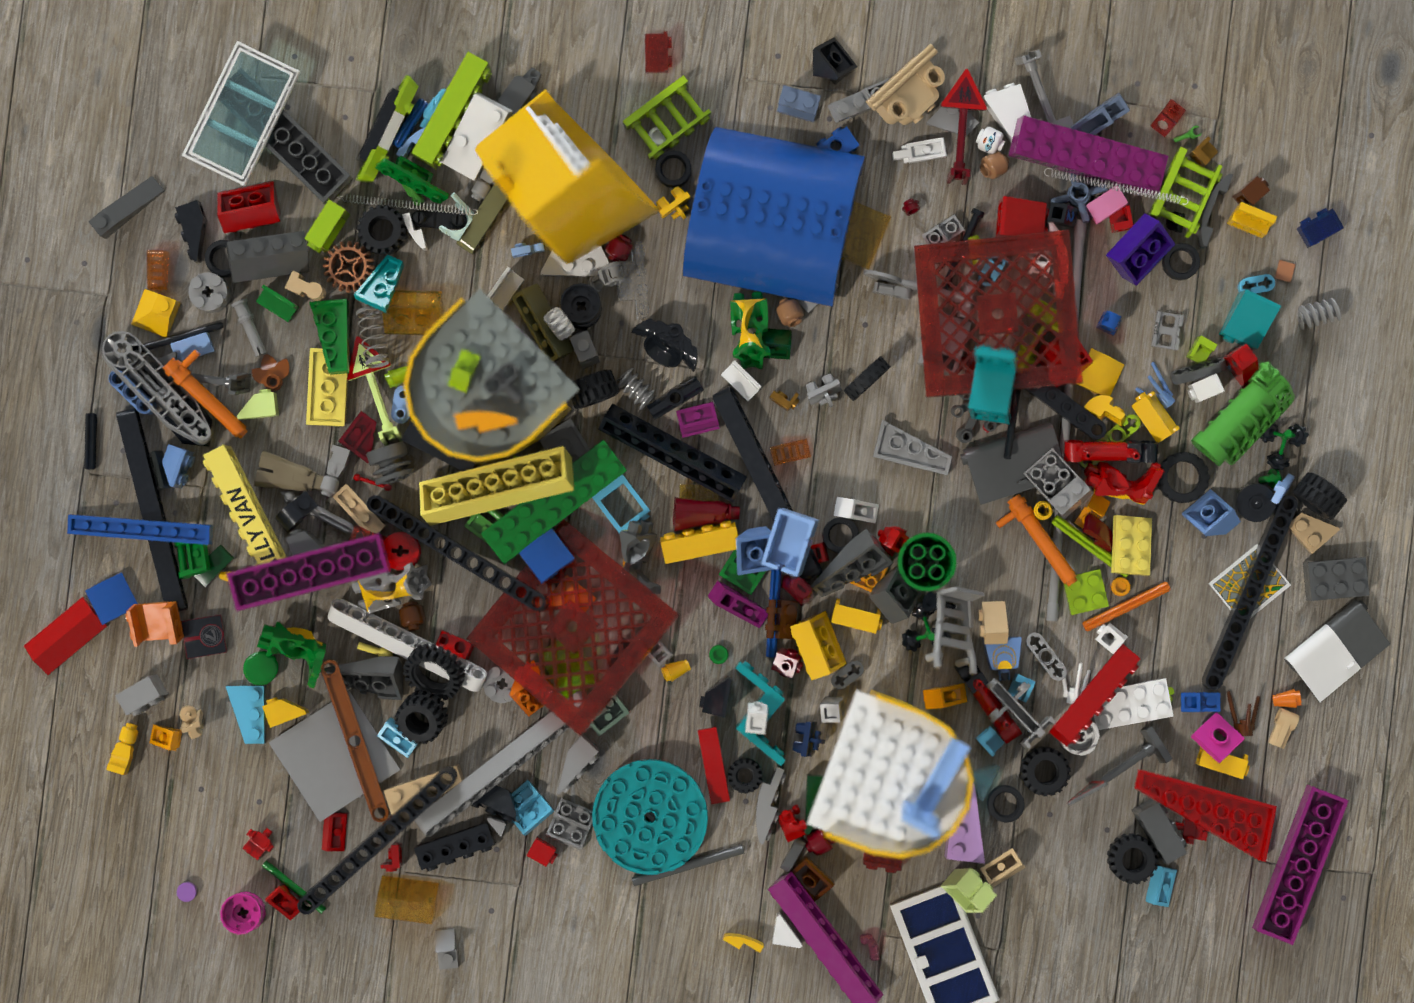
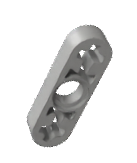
[1026,632,1067,681]

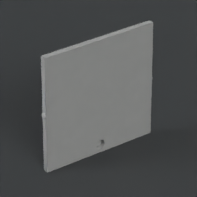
[269,691,400,822]

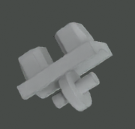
[806,373,842,407]

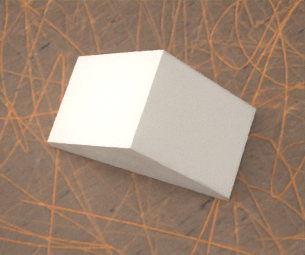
[772,912,803,948]

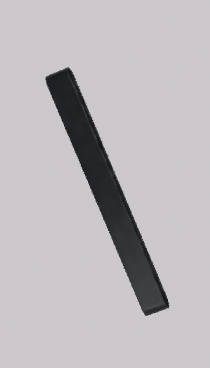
[712,386,822,582]
[116,408,188,612]
[367,495,549,611]
[1202,495,1298,690]
[297,766,457,915]

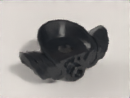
[631,319,698,372]

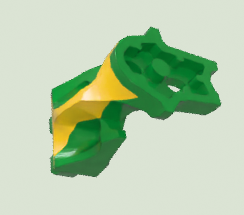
[730,292,771,369]
[257,621,326,688]

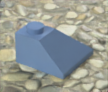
[1181,489,1241,536]
[736,526,775,575]

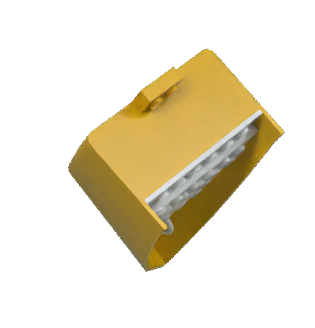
[475,89,660,264]

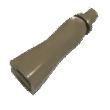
[254,450,324,491]

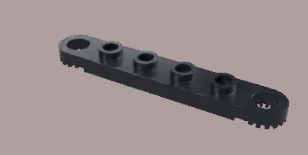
[1015,369,1107,439]

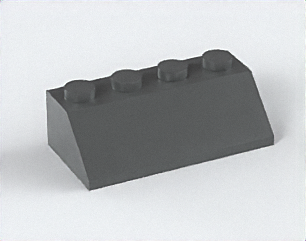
[226,231,309,283]

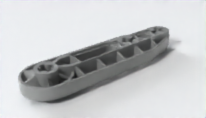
[102,331,212,445]

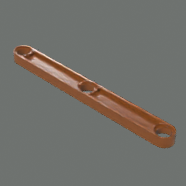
[321,659,389,822]

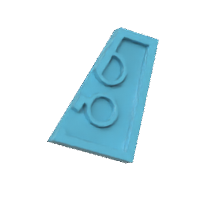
[225,686,265,744]

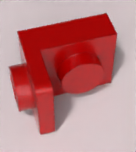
[381,842,402,872]

